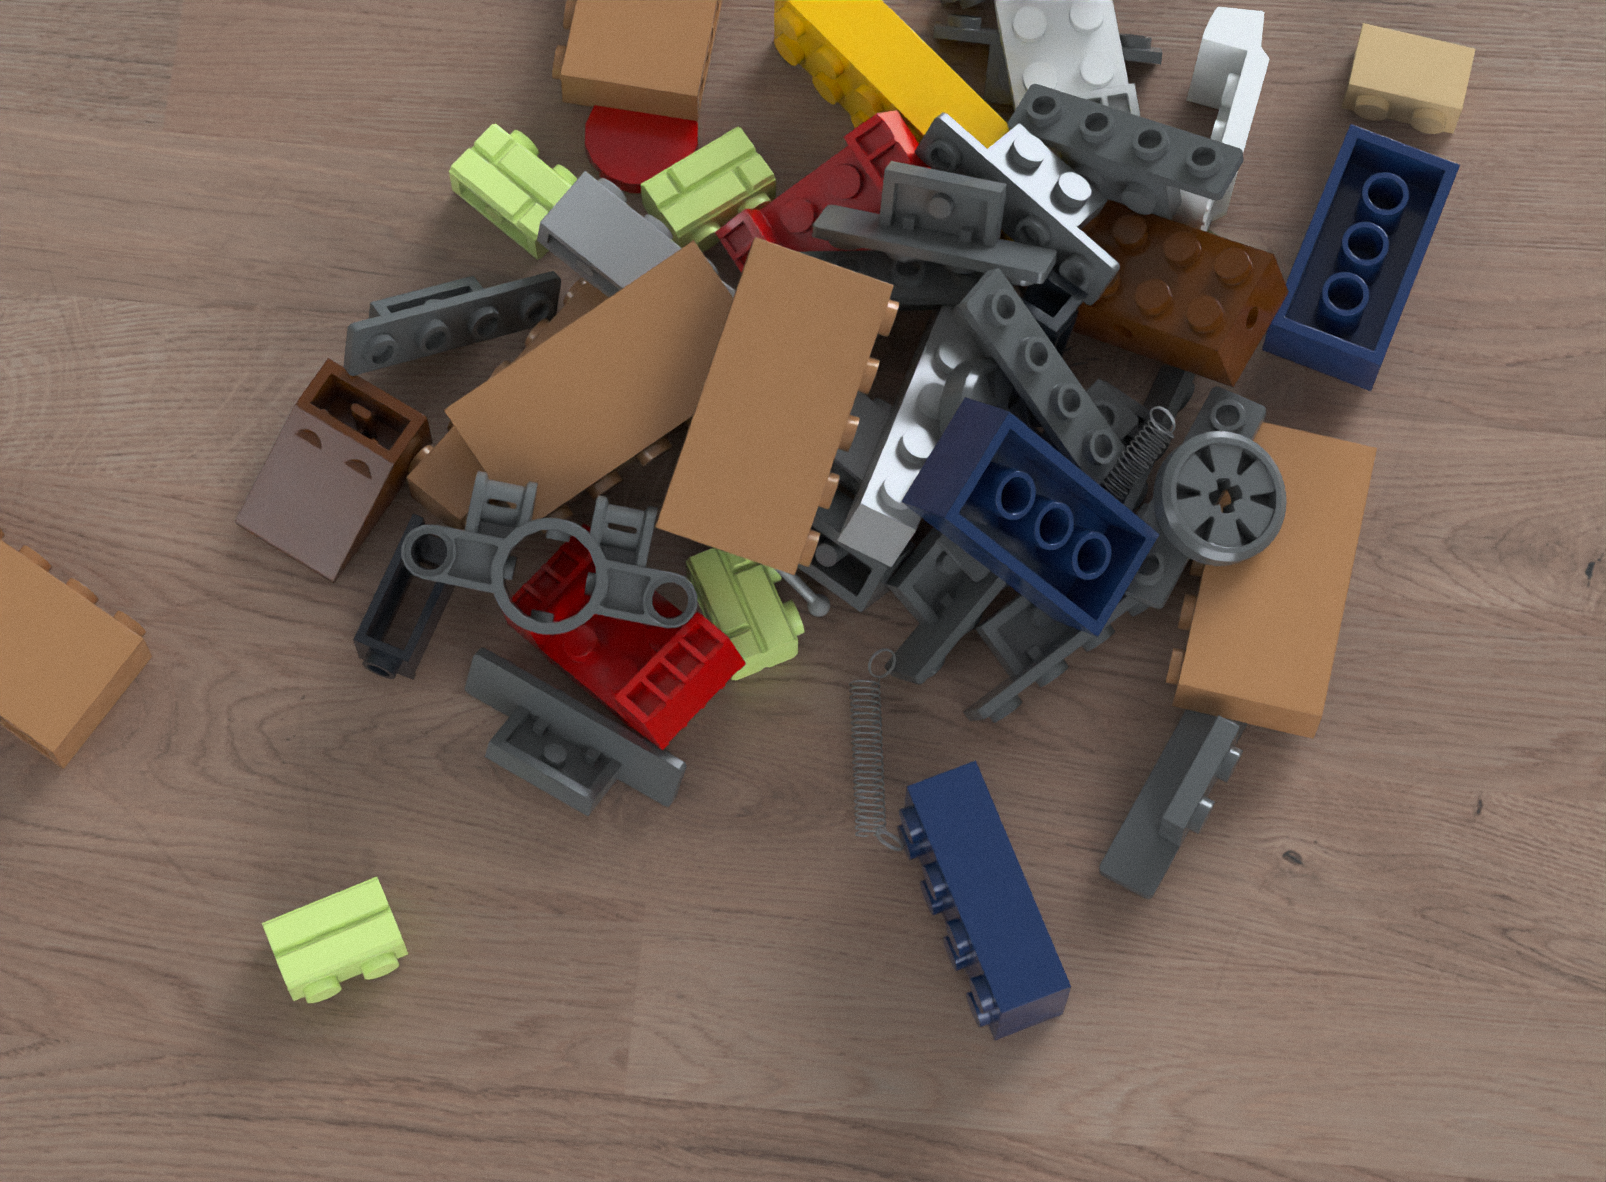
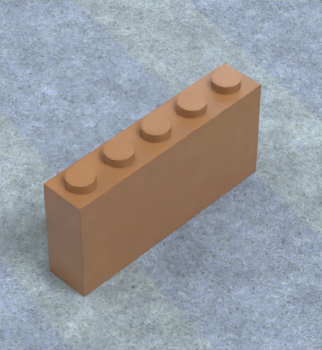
[552,0,723,123]
[654,237,899,575]
[444,240,733,534]
[1165,422,1377,739]
[0,529,152,769]

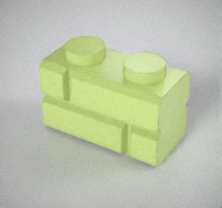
[449,123,577,260]
[641,127,776,252]
[686,548,805,681]
[262,877,408,1003]

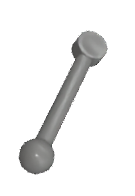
[775,569,831,617]

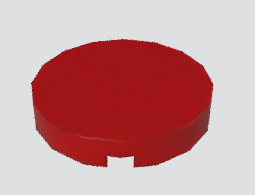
[585,105,698,193]

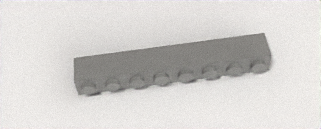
[537,171,892,496]

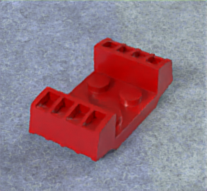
[715,110,931,273]
[501,523,746,750]

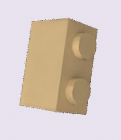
[1342,23,1475,134]

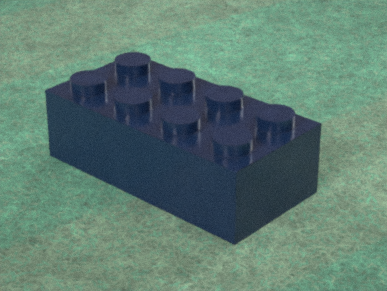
[1262,124,1460,391]
[901,397,1160,637]
[897,760,1071,1040]

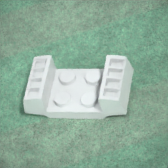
[994,0,1140,158]
[1160,7,1269,232]

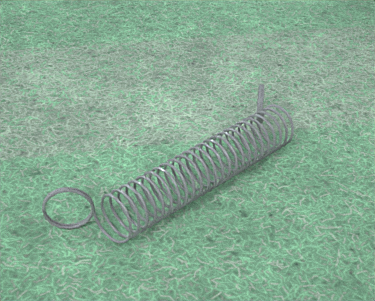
[1102,406,1176,501]
[849,648,904,851]

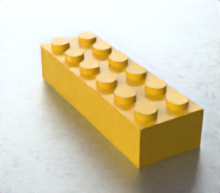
[774,0,1015,242]

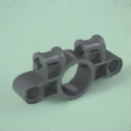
[401,471,697,635]

